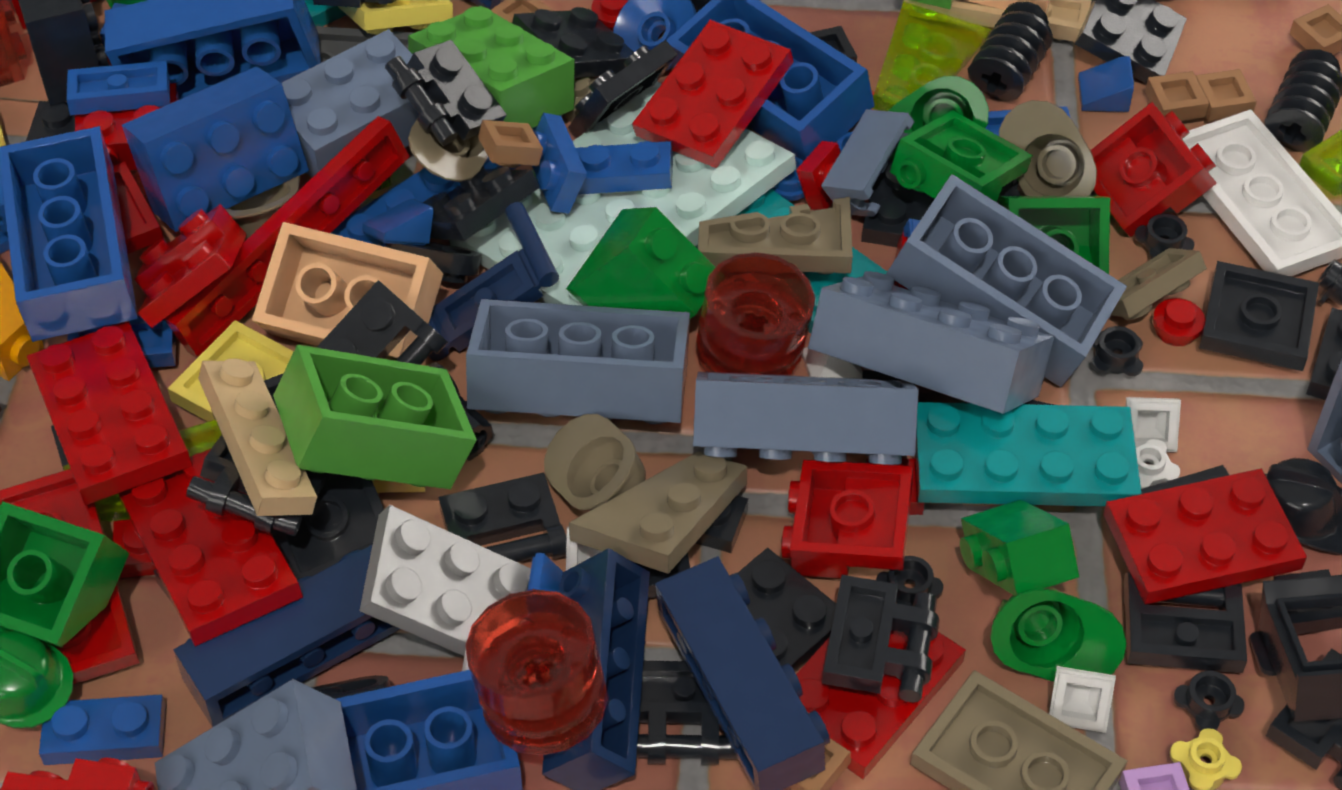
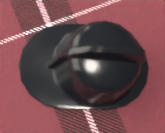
[1265,458,1342,555]

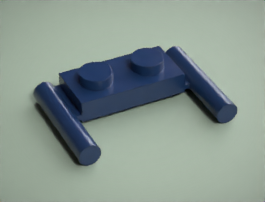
[428,202,559,361]

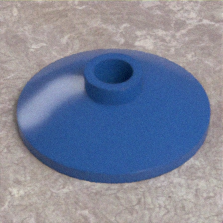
[613,0,697,71]

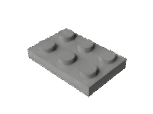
[359,505,531,656]

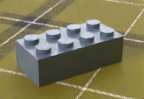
[886,174,1127,387]
[808,271,1055,414]
[466,299,690,424]
[693,372,918,465]

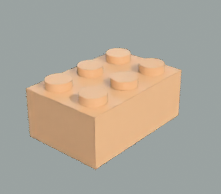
[252,222,443,361]

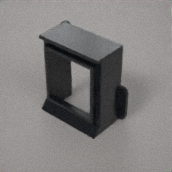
[1250,575,1342,722]

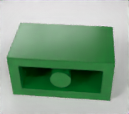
[960,499,1079,596]

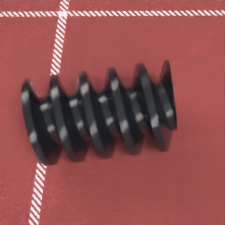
[967,2,1053,101]
[1265,49,1342,152]

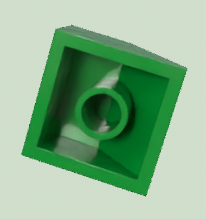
[999,196,1110,274]
[566,207,723,319]
[0,501,129,647]

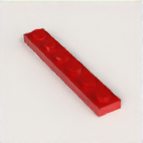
[164,116,410,358]

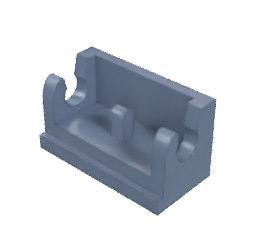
[821,109,914,217]

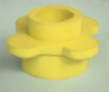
[1170,728,1242,790]

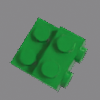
[890,110,1033,203]

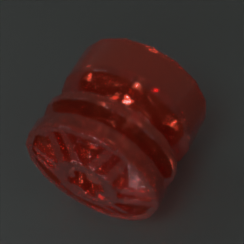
[695,252,815,376]
[465,589,608,755]

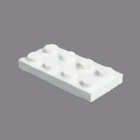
[1183,109,1342,276]

